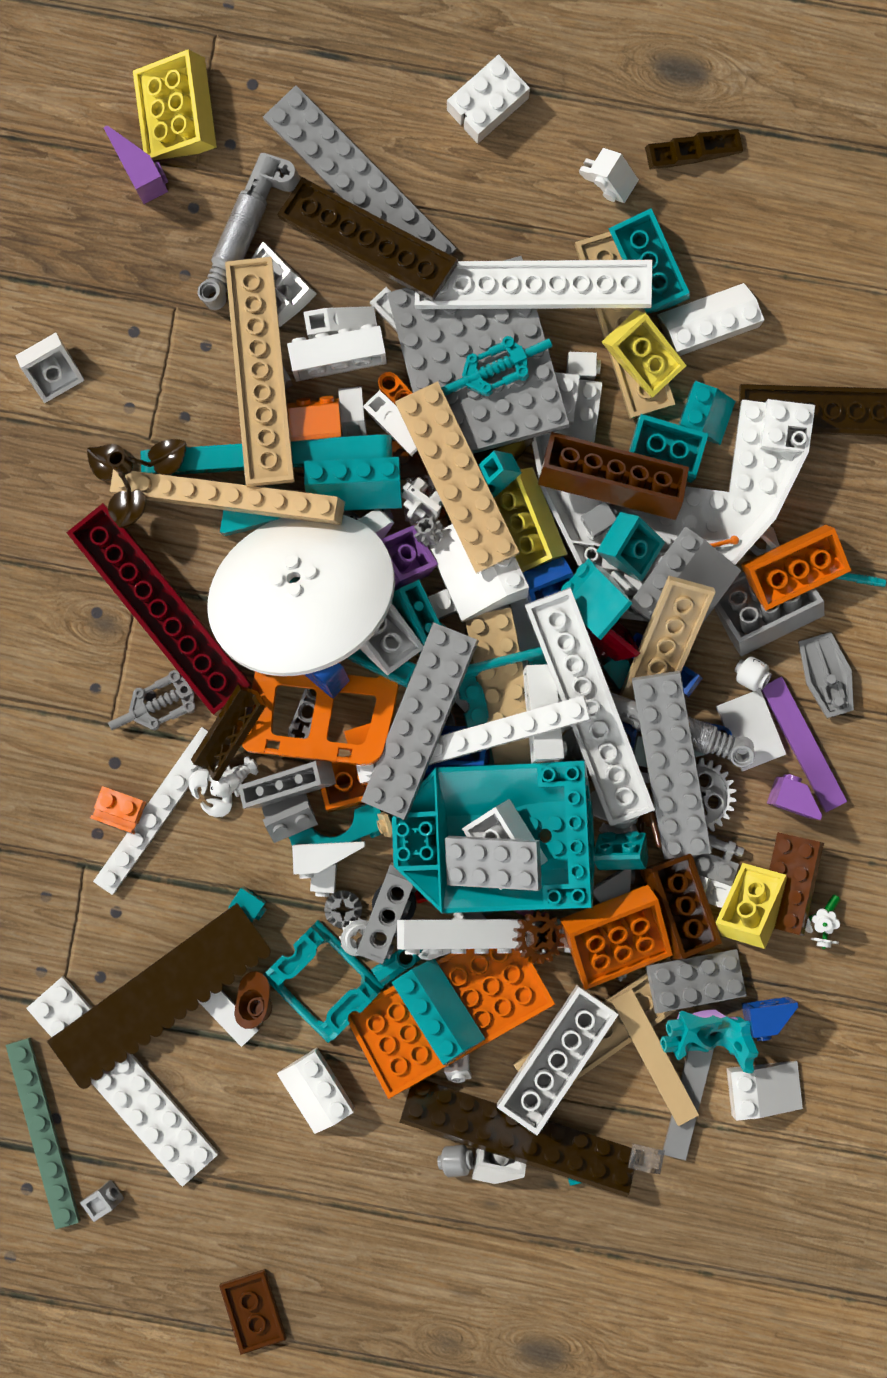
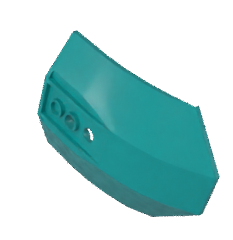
[392,761,595,914]

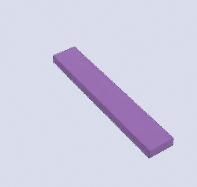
[761,677,847,812]

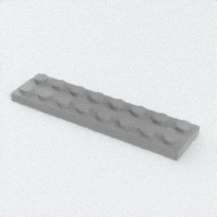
[361,622,479,820]
[632,671,711,859]

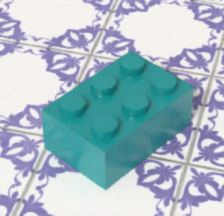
[629,414,708,483]

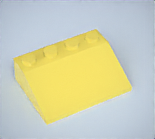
[133,49,217,161]

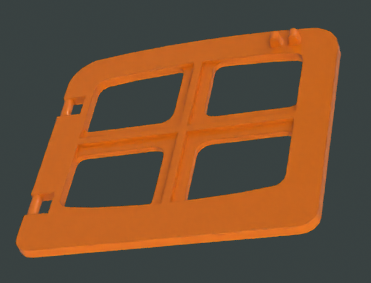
[242,662,399,766]

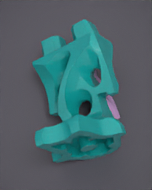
[660,1010,759,1073]

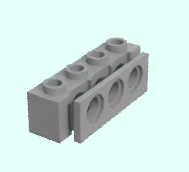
[356,862,417,964]

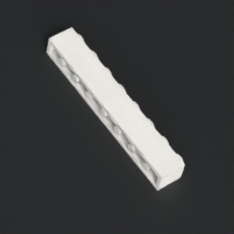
[397,919,571,954]

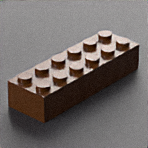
[538,432,689,520]

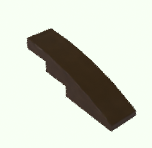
[645,129,743,170]

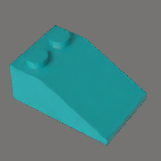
[561,558,632,640]

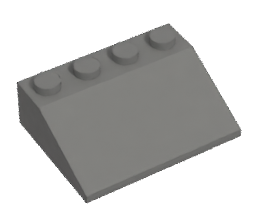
[630,526,741,624]
[714,572,825,657]

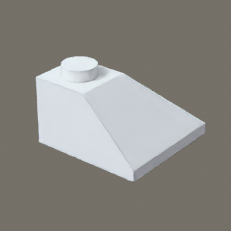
[472,1148,526,1184]

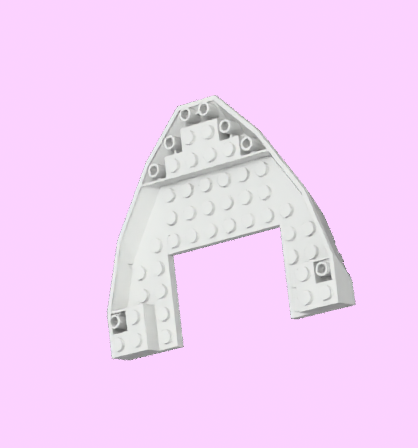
[532,372,815,622]

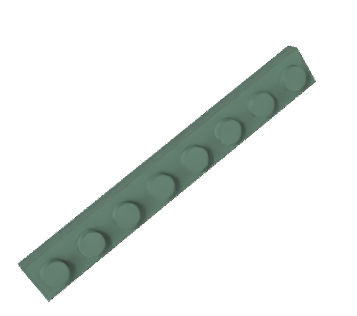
[5,1037,80,1229]

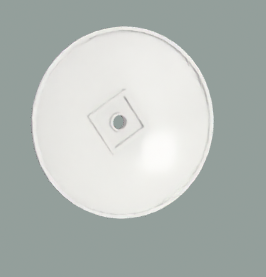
[208,515,395,676]

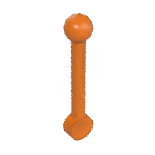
[710,536,739,547]

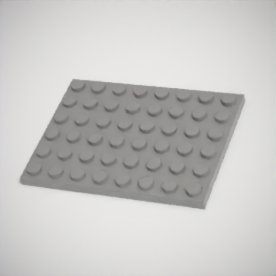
[387,256,570,454]

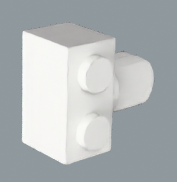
[579,148,639,203]

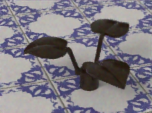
[87,439,187,528]

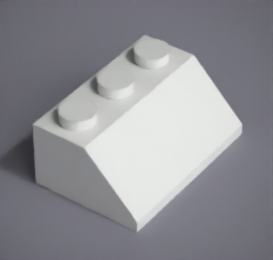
[462,799,548,890]
[277,1048,355,1134]

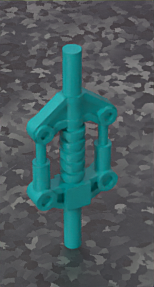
[441,336,553,396]

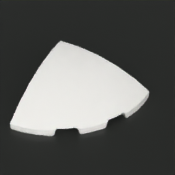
[252,242,317,327]

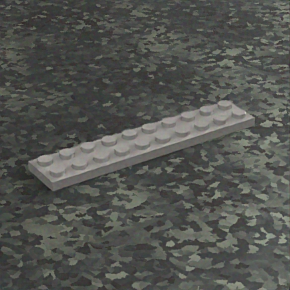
[263,86,456,256]

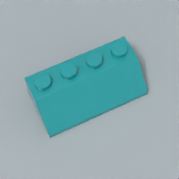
[608,208,690,314]
[304,457,402,511]
[391,959,485,1065]

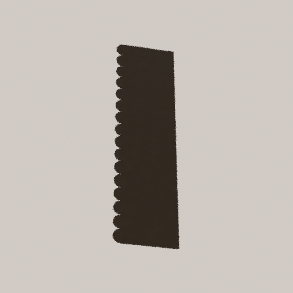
[47,903,271,1089]

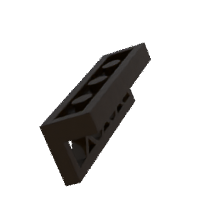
[191,684,266,781]

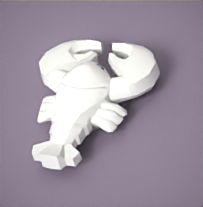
[189,757,259,817]

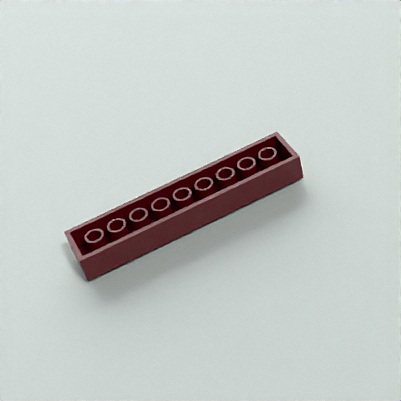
[66,503,252,717]

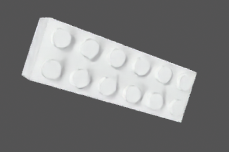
[497,985,619,1135]

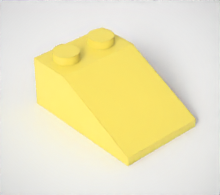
[602,310,686,398]
[715,863,787,949]

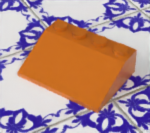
[560,885,673,990]

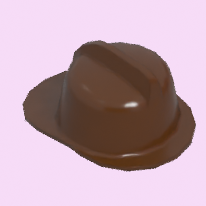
[234,971,272,1029]

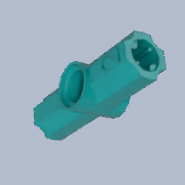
[371,949,423,986]

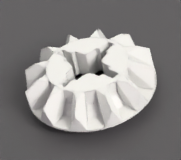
[339,918,376,956]

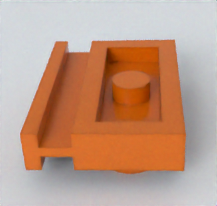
[90,786,146,834]

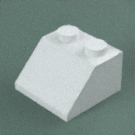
[15,333,84,403]

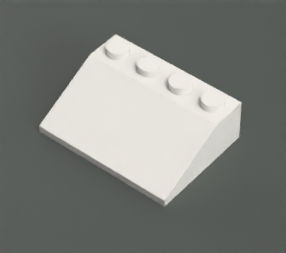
[428,524,529,622]

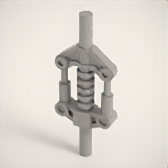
[108,670,196,731]

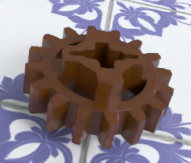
[512,911,565,964]

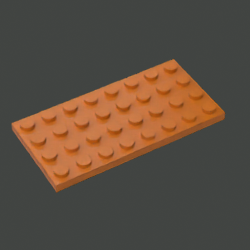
[348,949,555,1099]

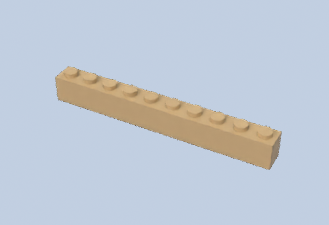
[110,469,345,525]

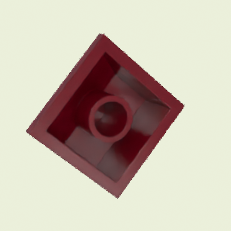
[585,621,640,661]

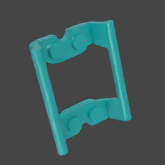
[458,647,547,728]
[264,920,384,1043]

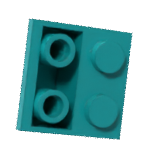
[594,831,649,870]

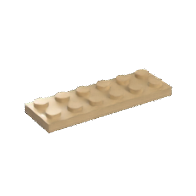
[619,576,715,701]

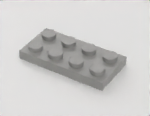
[445,836,542,891]
[646,949,747,1013]

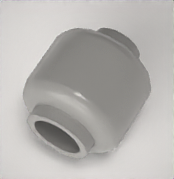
[437,1145,474,1178]

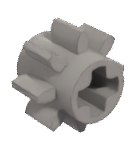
[414,516,444,547]

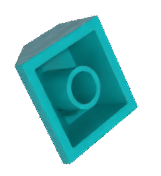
[678,381,736,445]
[596,512,665,582]

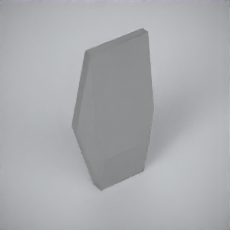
[798,632,854,719]

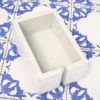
[447,54,530,144]

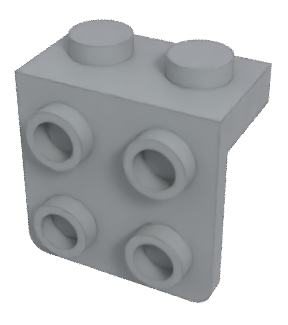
[262,794,318,843]

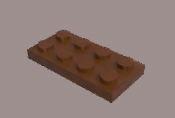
[769,832,824,936]

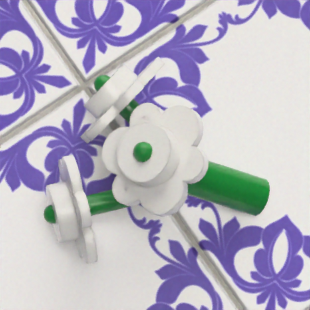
[805,895,840,949]

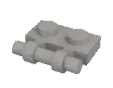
[693,834,744,886]

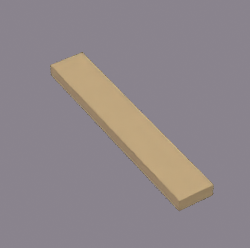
[610,988,699,1126]

